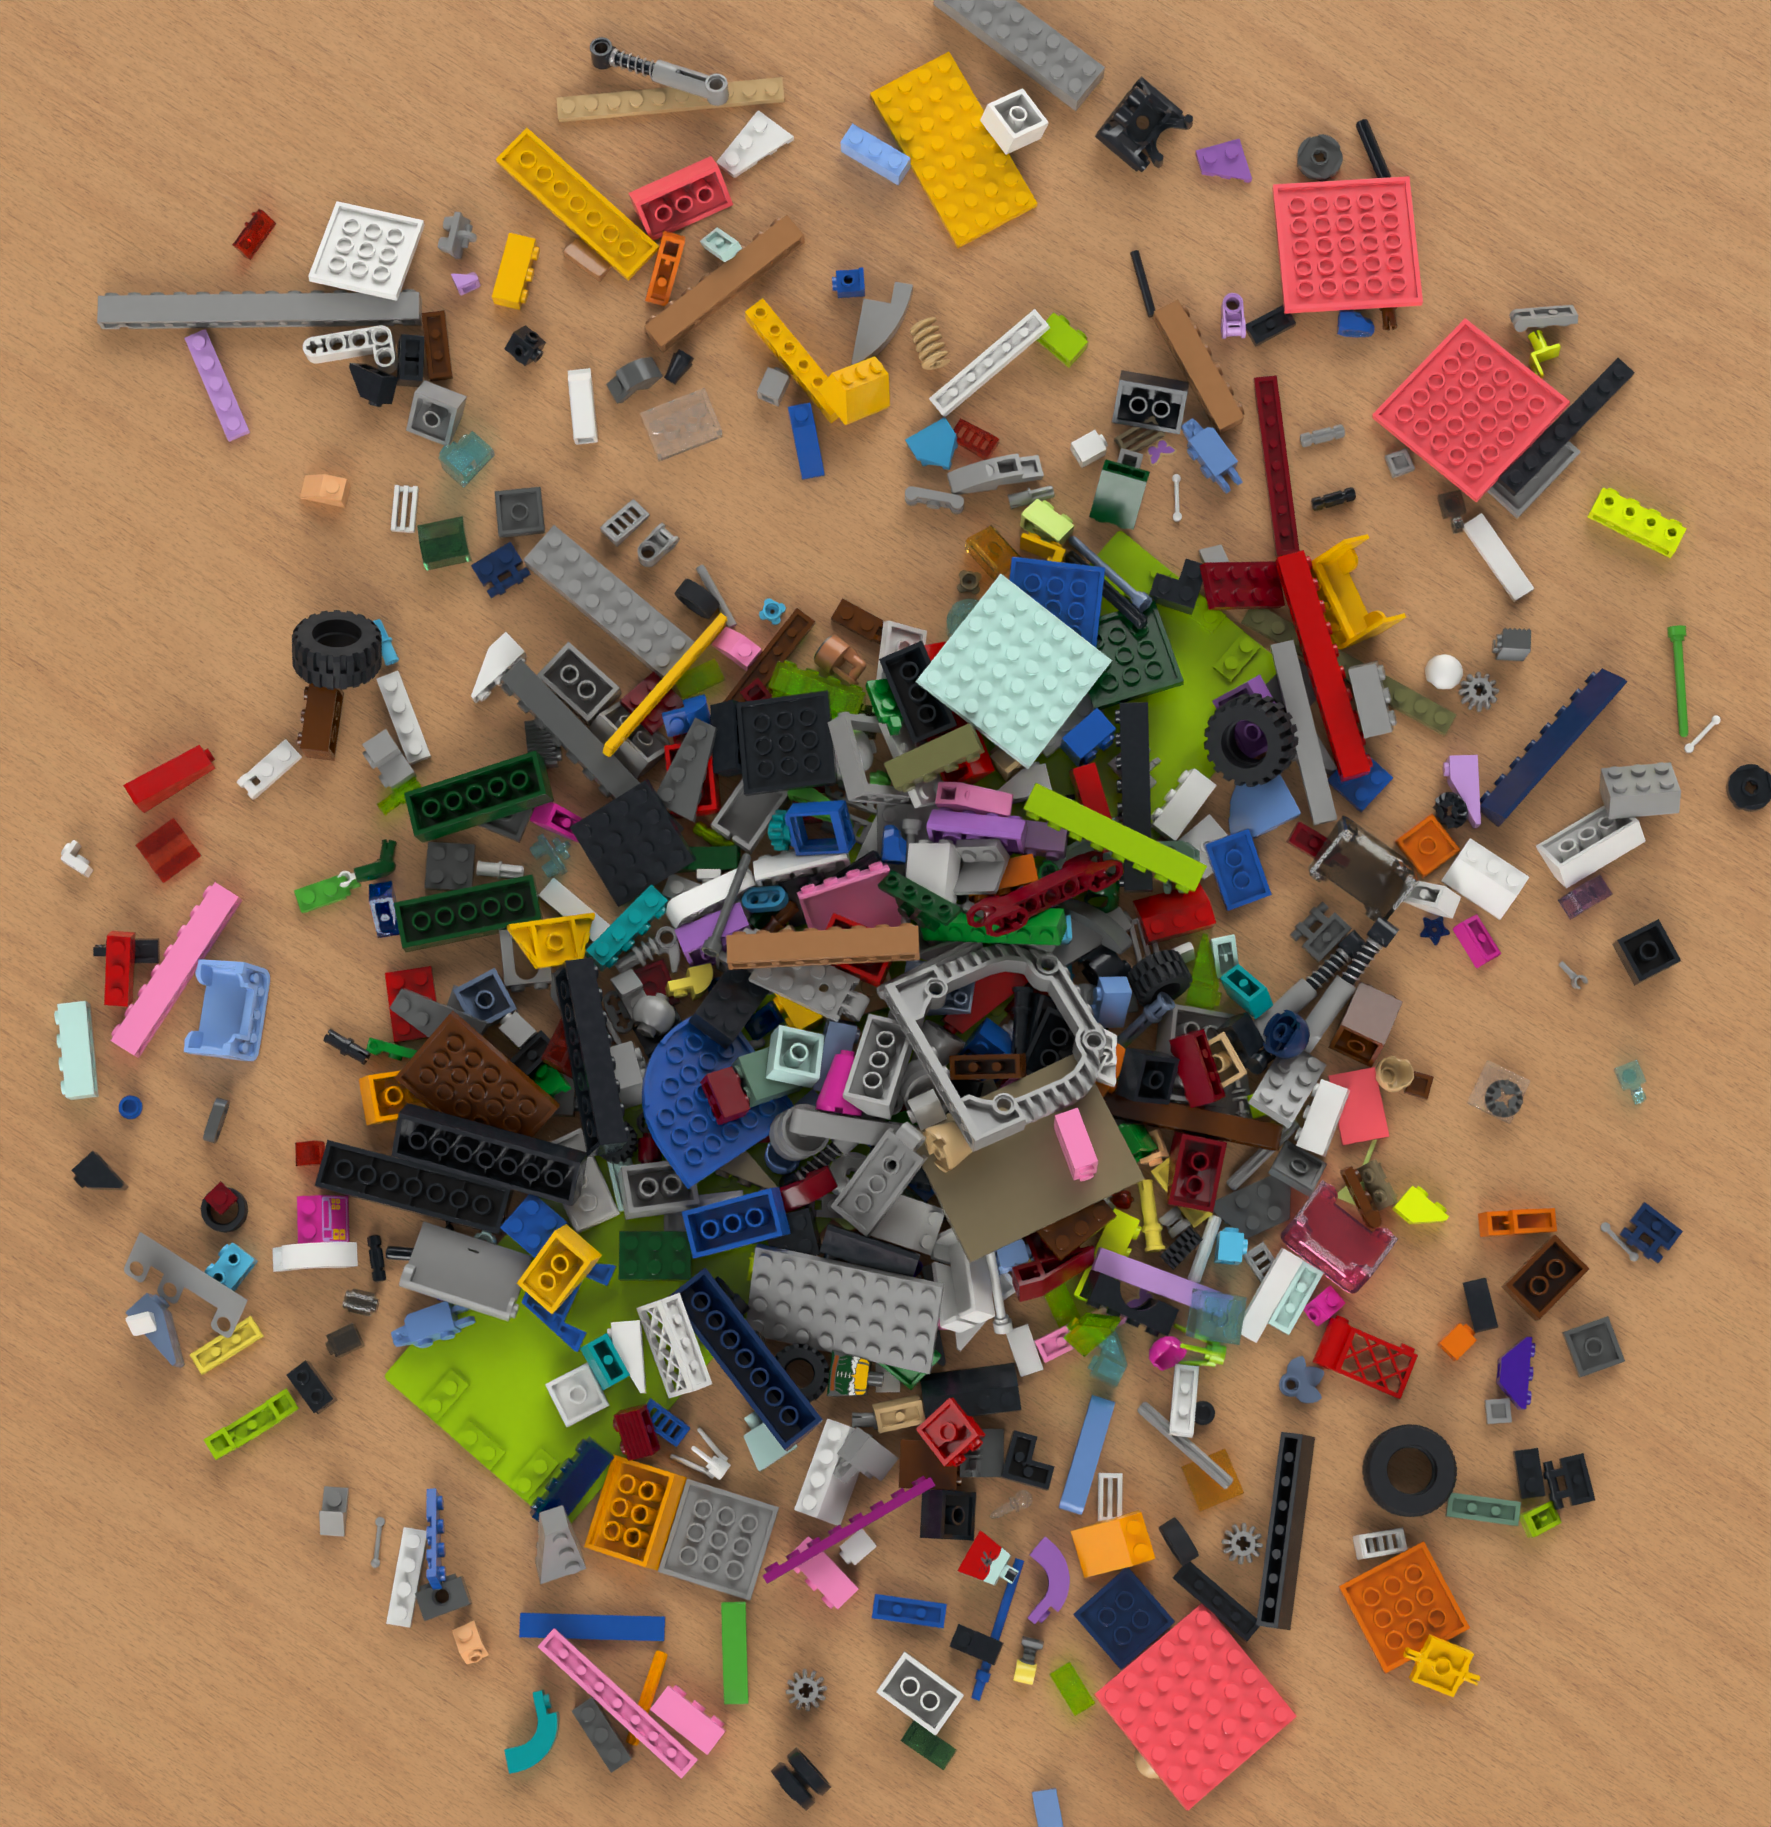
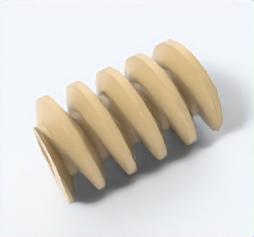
[910,317,950,370]

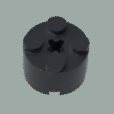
[1078,944,1131,986]

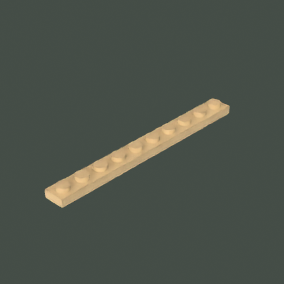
[556,77,785,122]

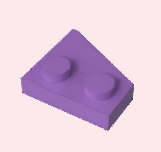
[1195,139,1252,183]

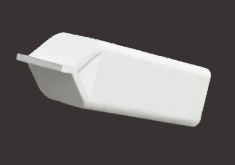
[568,368,598,445]

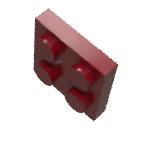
[620,671,684,735]

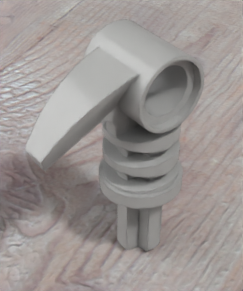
[615,926,680,973]

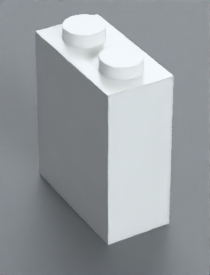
[906,839,961,904]

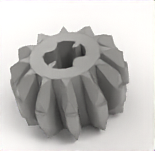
[1458,672,1499,712]
[1222,1523,1263,1564]
[786,1669,827,1711]

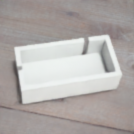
[930,1228,995,1333]

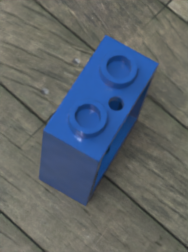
[785,800,856,856]

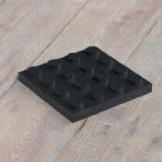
[736,690,838,796]
[570,779,697,907]

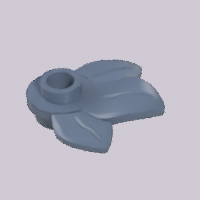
[1279,1356,1324,1403]

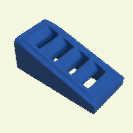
[646,1398,690,1447]

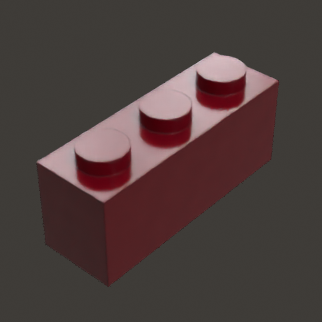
[1169,1029,1226,1108]

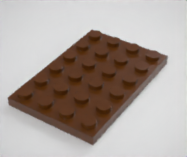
[395,1011,560,1137]

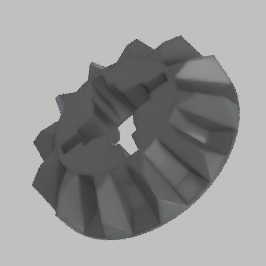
[1485,1080,1523,1118]

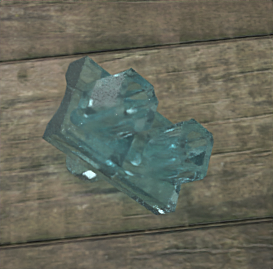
[529,833,571,878]

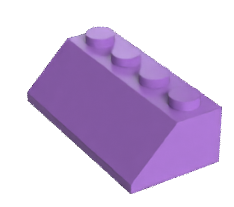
[926,807,1028,854]

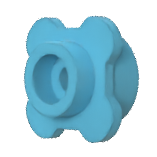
[759,598,786,625]

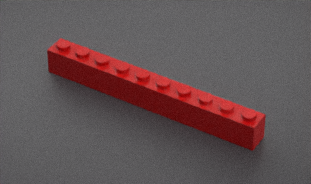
[1275,550,1373,782]

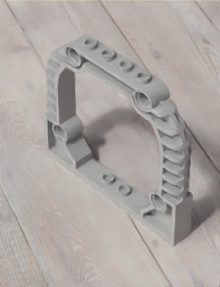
[883,944,1106,1152]

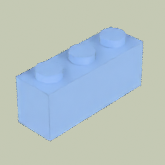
[840,123,911,186]

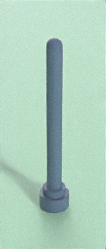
[1069,536,1152,612]

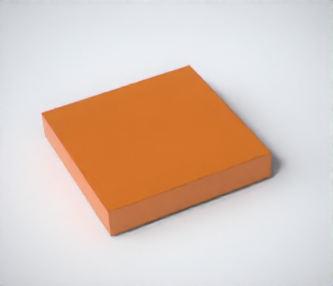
[1395,813,1461,879]

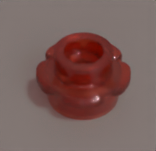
[1111,1190,1134,1209]

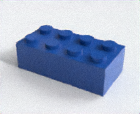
[682,1187,791,1259]

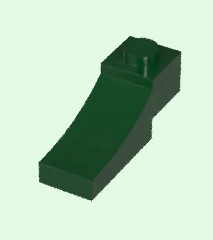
[676,845,741,873]

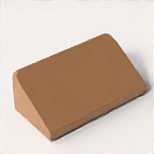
[563,238,612,282]

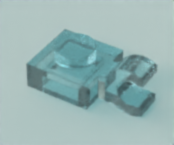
[1614,1060,1646,1105]

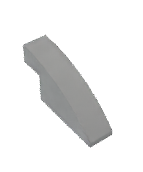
[851,282,913,365]

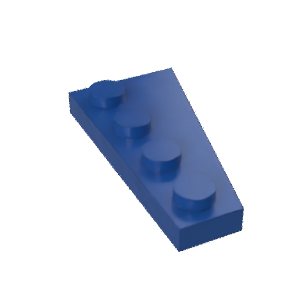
[426,1488,446,1590]

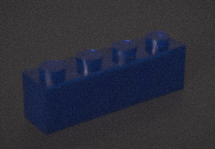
[530,1436,614,1522]

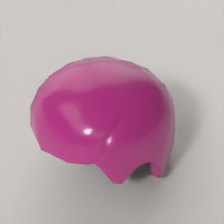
[1149,1336,1187,1371]

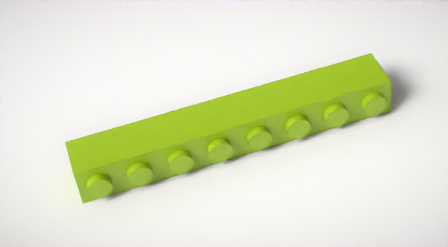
[1023,783,1207,894]

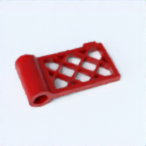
[1313,1315,1418,1399]

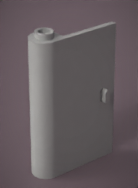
[399,1222,532,1322]

